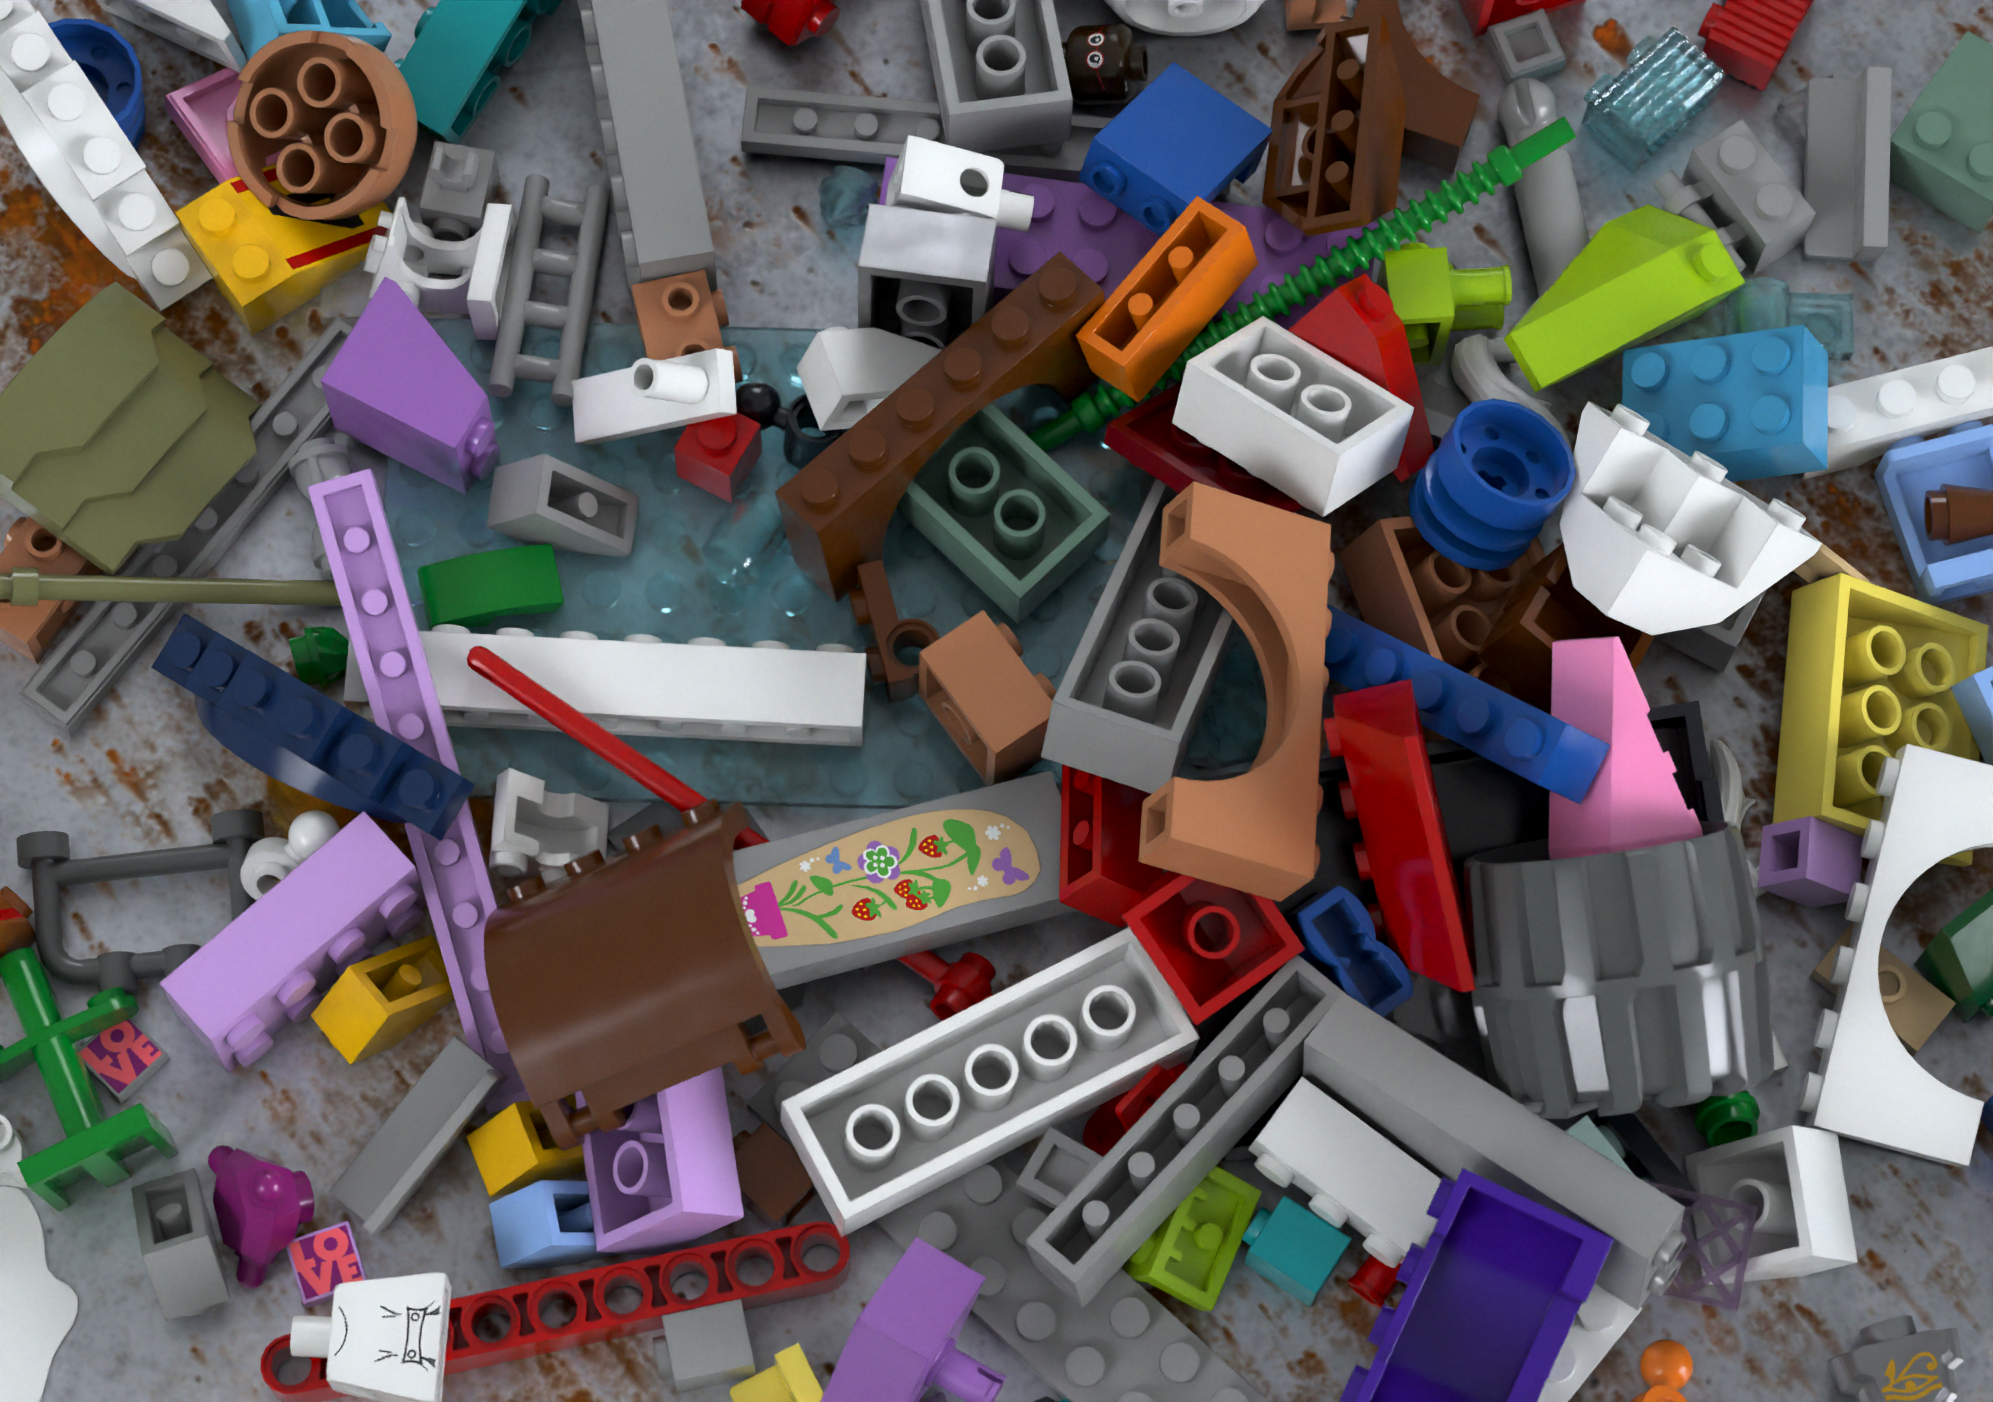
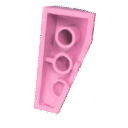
[1549,636,1703,860]

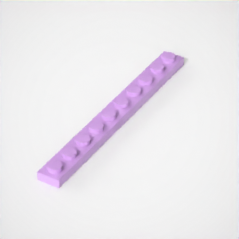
[307,468,531,1114]

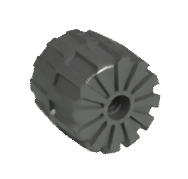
[1463,821,1774,1119]

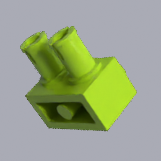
[1376,242,1512,367]

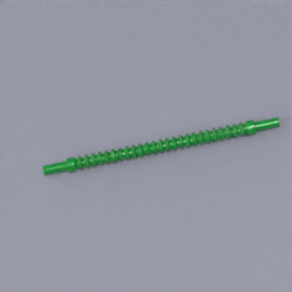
[1027,116,1577,453]

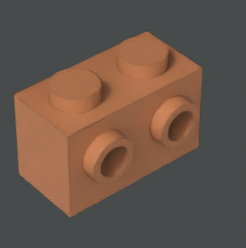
[631,269,743,384]
[0,516,104,664]

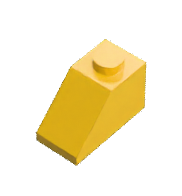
[310,934,454,1065]
[466,1095,585,1197]

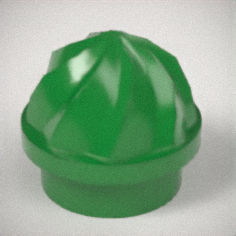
[289,626,349,689]
[1694,1090,1760,1147]

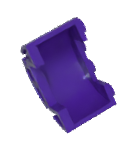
[1339,1168,1615,1402]

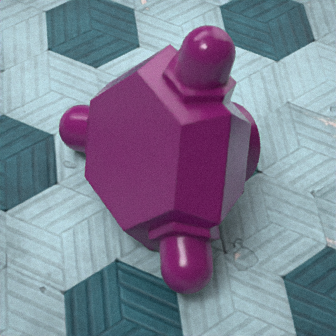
[208,1145,315,1289]

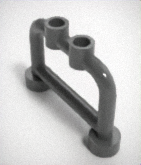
[16,809,265,996]

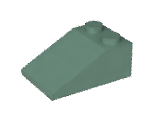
[1889,31,1993,234]

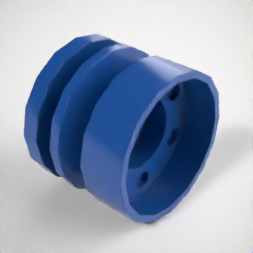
[48,18,146,152]
[1408,398,1576,571]

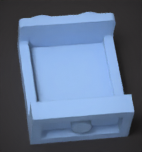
[1874,420,1993,606]

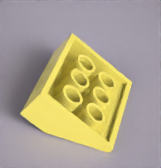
[1773,573,1989,867]

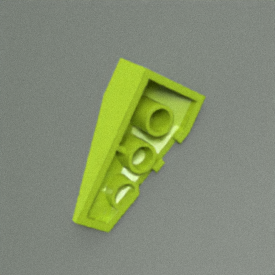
[1504,204,1746,393]

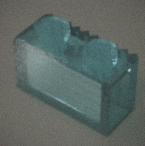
[1581,27,1725,172]

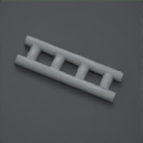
[488,174,611,407]

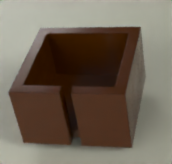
[1476,543,1655,715]

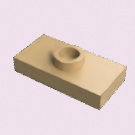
[1810,923,1956,1057]

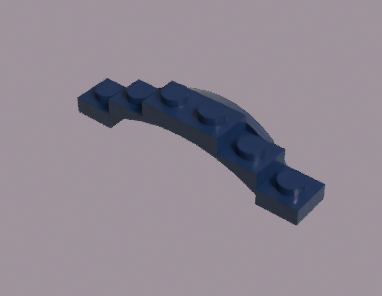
[151,613,475,841]

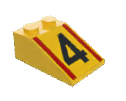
[175,163,392,336]

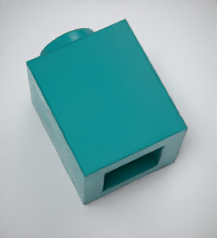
[1242,1195,1352,1307]

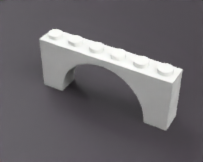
[1798,744,1993,1167]

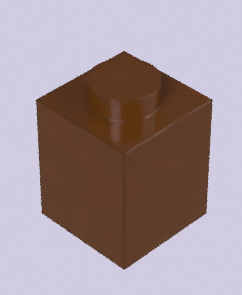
[733,1122,818,1231]

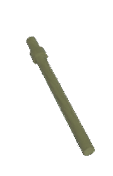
[0,567,341,606]

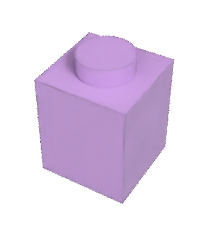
[1758,816,1863,908]

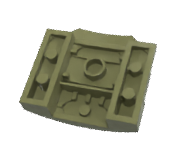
[0,282,262,576]

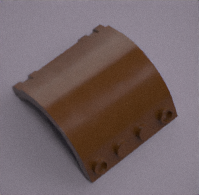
[484,798,806,1151]

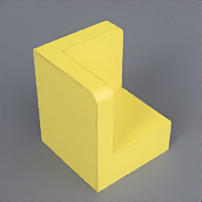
[730,1343,824,1402]

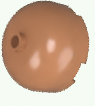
[227,30,418,220]

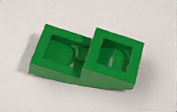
[417,544,564,631]

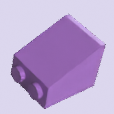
[321,277,500,495]

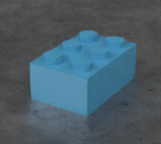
[1622,324,1828,482]

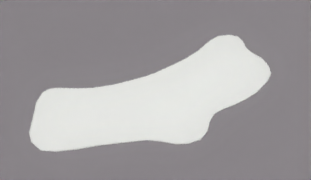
[0,1186,78,1402]

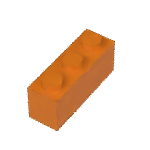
[1076,196,1259,403]

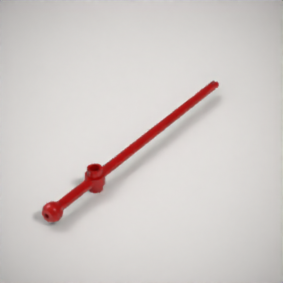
[466,646,1108,1107]

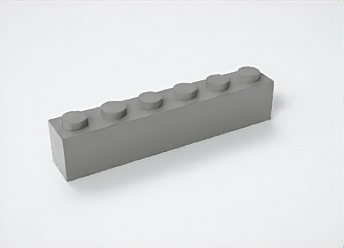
[1025,955,1346,1308]

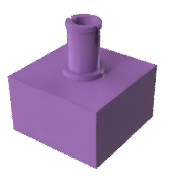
[820,1237,1007,1402]

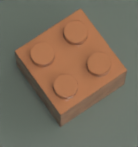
[918,610,1057,786]

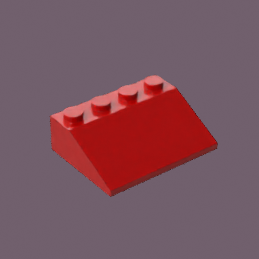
[1324,679,1476,993]

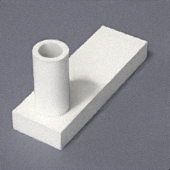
[572,348,737,445]

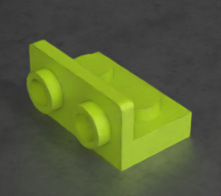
[1122,1166,1262,1311]

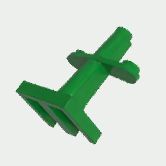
[0,947,179,1211]

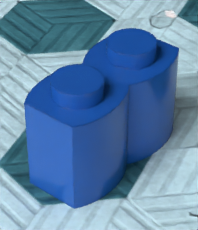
[1284,885,1414,1017]

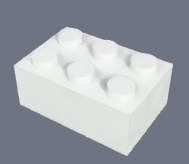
[1172,316,1414,517]

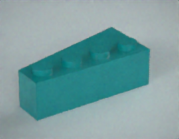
[394,0,563,145]

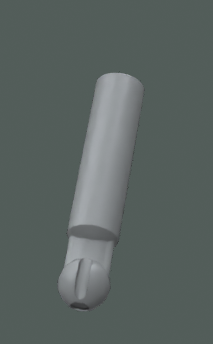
[1498,78,1614,370]

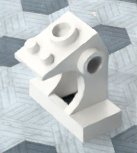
[363,197,517,340]

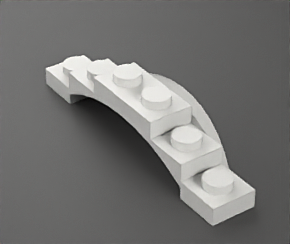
[0,0,213,314]

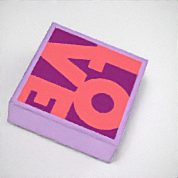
[286,1221,368,1309]

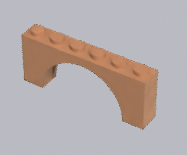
[1139,481,1335,902]

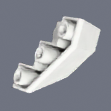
[1559,401,1822,635]

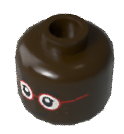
[1061,24,1149,105]

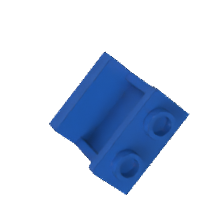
[1079,62,1273,237]

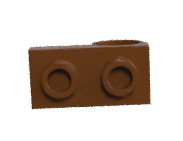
[848,559,940,703]

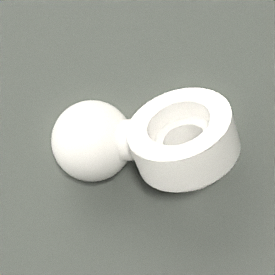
[240,810,340,900]

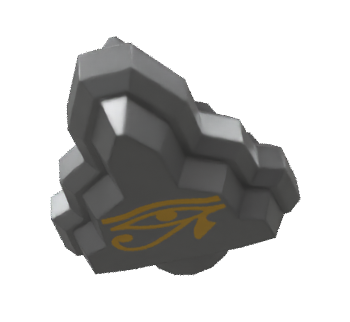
[1828,1315,1963,1402]

